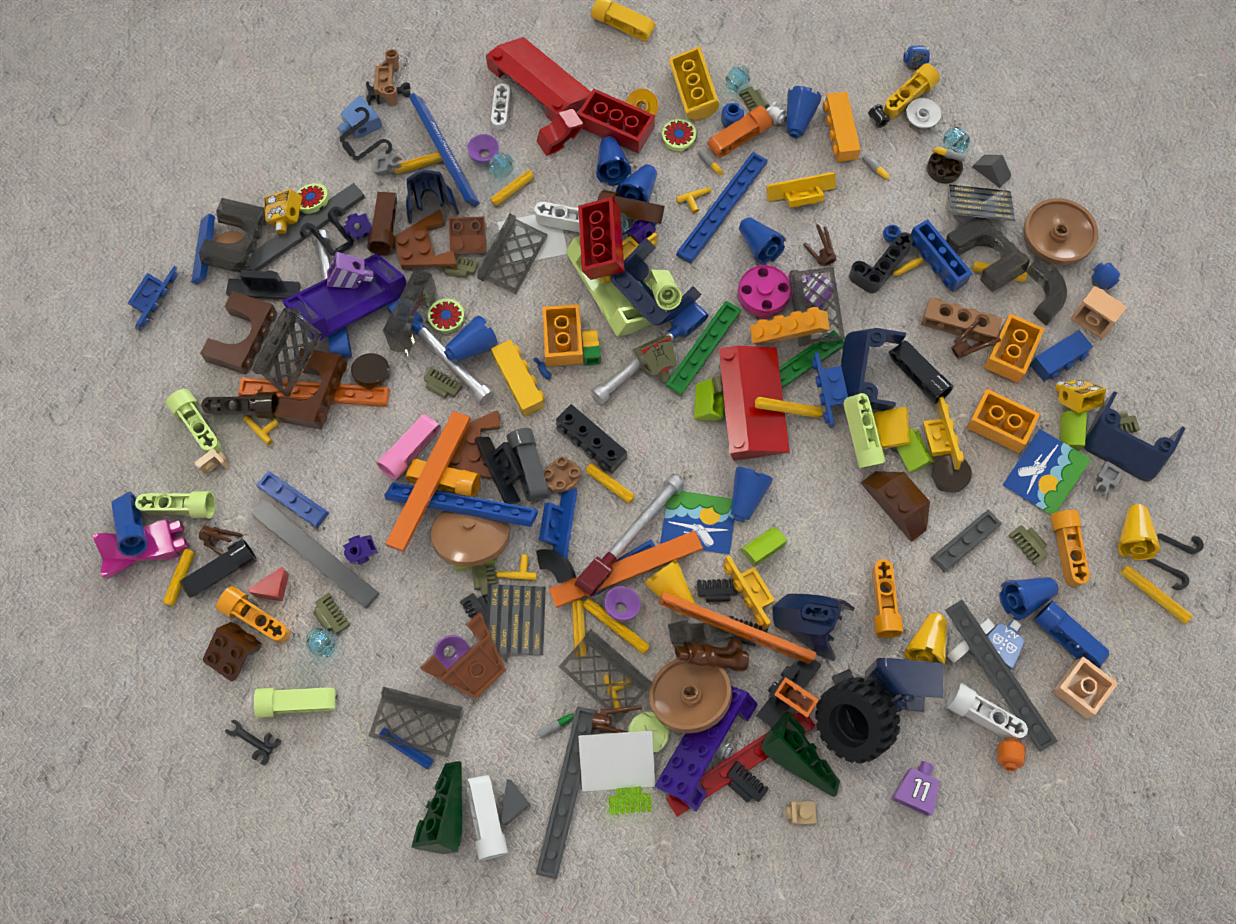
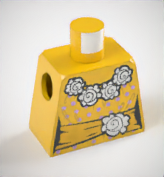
[264,189,302,234]
[1055,380,1107,413]

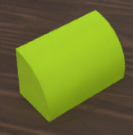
[694,378,724,421]
[1059,410,1087,451]
[896,428,935,472]
[740,527,788,567]

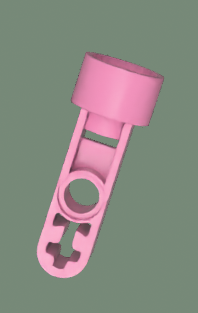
[376,414,441,481]

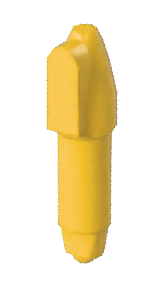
[892,258,923,277]

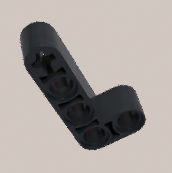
[849,232,913,293]

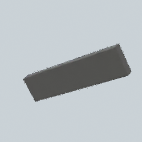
[931,509,1002,573]

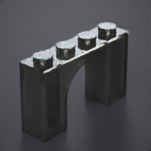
[199,198,267,273]
[946,217,1030,292]
[383,268,438,356]

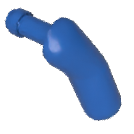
[534,357,552,380]

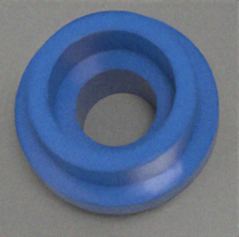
[883,225,901,242]

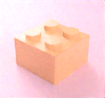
[1070,286,1127,339]
[1052,657,1118,719]

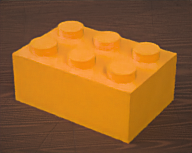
[542,304,583,366]
[984,313,1045,383]
[966,389,1040,453]

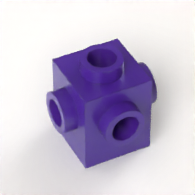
[343,212,372,240]
[625,220,656,244]
[343,535,378,565]

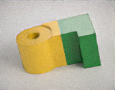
[582,330,601,366]

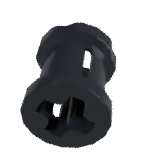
[868,104,890,128]

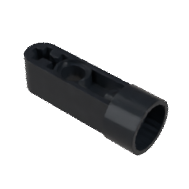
[889,340,954,404]
[179,538,258,598]

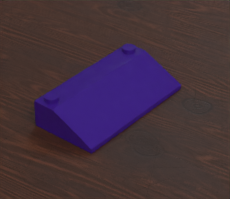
[282,253,409,343]

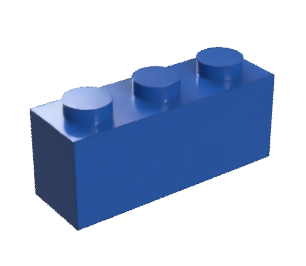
[1030,330,1093,382]

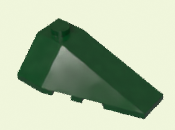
[761,711,840,797]
[411,761,462,854]

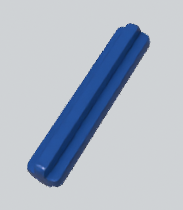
[379,728,434,769]

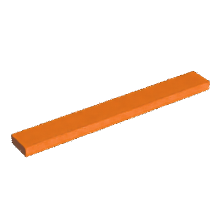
[238,377,390,407]
[385,411,471,553]
[549,531,703,608]
[658,592,816,664]

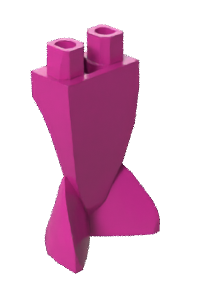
[92,519,189,579]

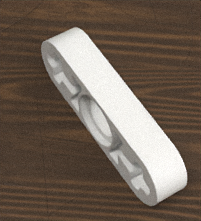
[491,83,510,130]
[947,618,996,664]

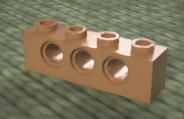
[921,298,1002,346]

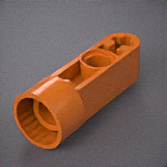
[707,105,773,158]

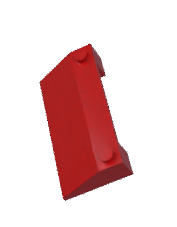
[486,37,591,122]
[719,345,790,461]

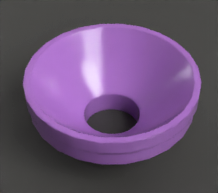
[467,134,499,164]
[604,586,641,622]
[433,635,470,669]

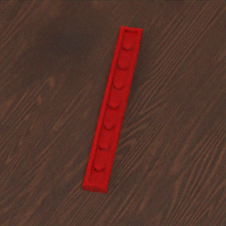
[666,712,816,817]

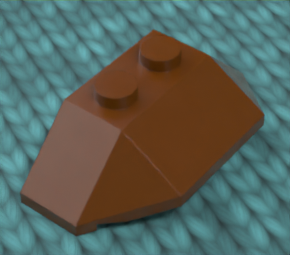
[861,471,930,542]

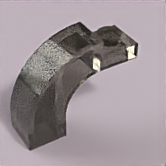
[1026,259,1067,326]
[668,617,734,647]

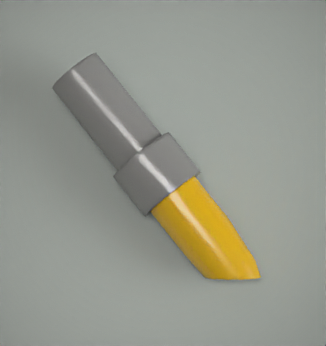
[932,147,966,162]
[698,149,724,175]
[862,154,889,180]

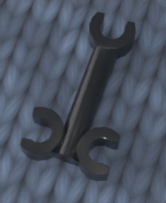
[366,81,411,105]
[225,720,281,766]

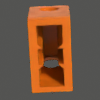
[774,677,820,718]

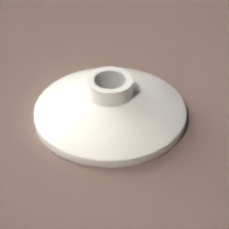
[906,98,941,128]

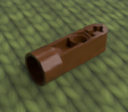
[597,190,665,224]
[367,192,397,256]

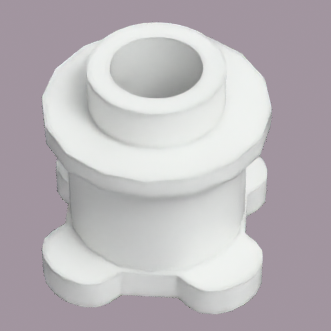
[766,102,786,126]

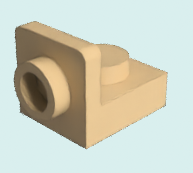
[194,449,230,474]
[786,801,817,825]

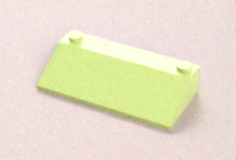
[566,237,651,337]

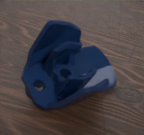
[406,169,459,224]
[773,594,855,661]

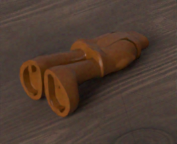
[675,638,749,672]

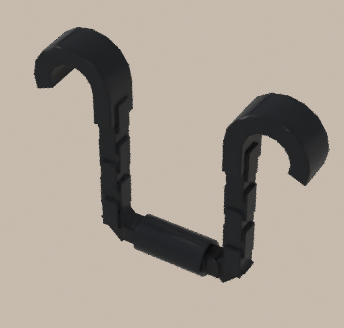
[340,107,393,161]
[300,206,354,256]
[1147,533,1204,590]

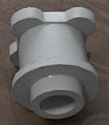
[715,741,733,761]

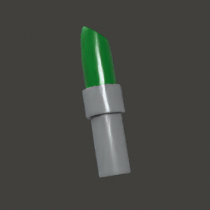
[537,713,573,738]

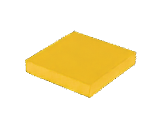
[873,406,910,449]

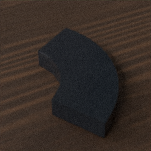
[536,549,576,583]

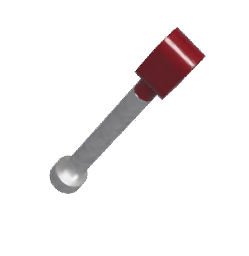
[574,474,685,597]

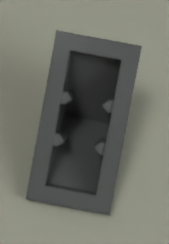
[973,155,1011,188]
[501,779,531,825]

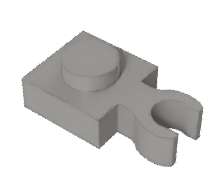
[374,154,403,176]
[1093,461,1125,497]

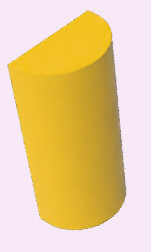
[669,46,719,120]

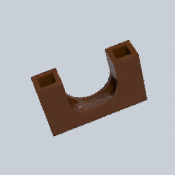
[200,291,277,375]
[274,348,347,430]

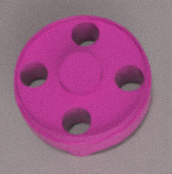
[737,265,791,320]

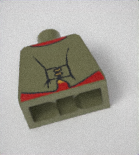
[633,335,676,383]

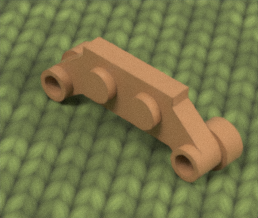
[374,49,399,106]

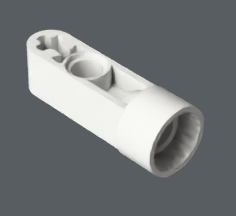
[534,202,580,233]
[946,683,1028,739]
[466,775,508,861]

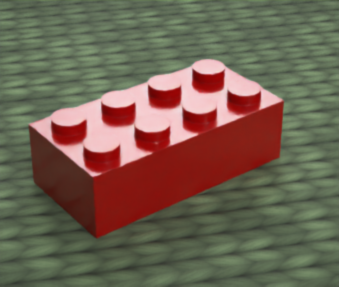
[577,89,655,154]
[578,197,625,280]

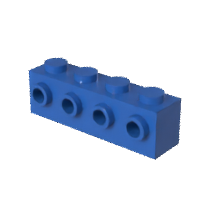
[910,219,972,292]

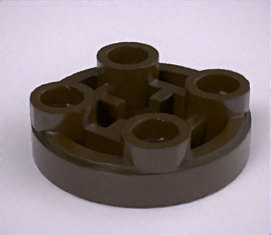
[927,150,963,184]
[351,353,390,390]
[932,454,972,492]

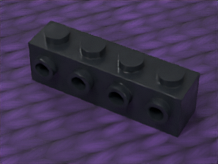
[556,404,627,474]

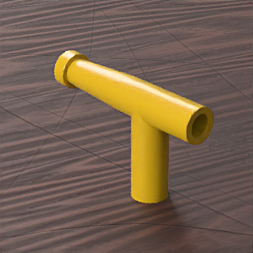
[676,186,711,214]
[243,415,279,446]
[497,554,537,580]
[603,674,633,715]

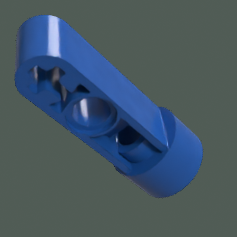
[111,491,147,556]
[1033,600,1109,669]

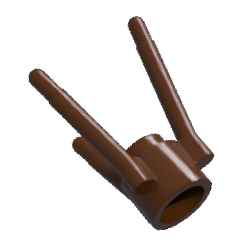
[803,224,837,266]
[951,319,1001,359]
[199,525,243,556]
[592,705,642,733]

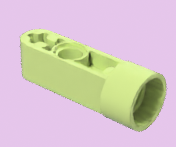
[649,269,682,310]
[166,389,222,453]
[844,393,886,468]
[135,491,215,518]
[254,688,335,718]

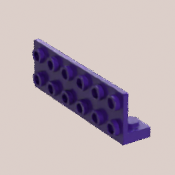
[655,686,758,812]

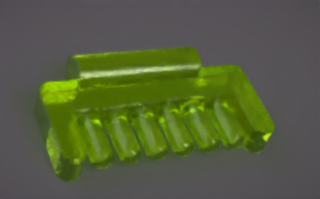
[608,786,652,815]

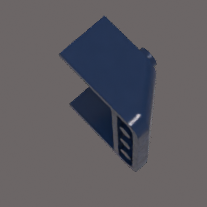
[611,238,702,326]
[840,328,906,411]
[1084,391,1186,482]
[865,658,943,712]

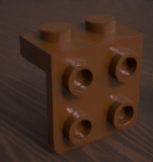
[203,622,262,681]

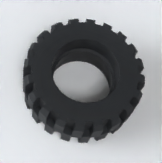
[815,677,900,764]

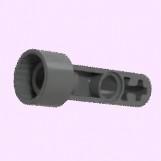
[506,428,548,501]

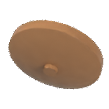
[1023,198,1098,265]
[431,511,510,567]
[649,659,732,733]

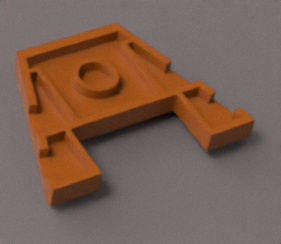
[394,210,458,269]
[448,411,501,479]
[420,612,506,699]

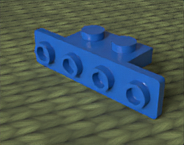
[128,265,178,330]
[811,352,848,428]
[539,489,577,558]

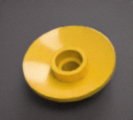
[626,88,659,116]

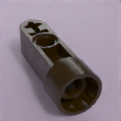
[201,392,279,418]

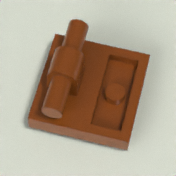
[448,216,487,254]

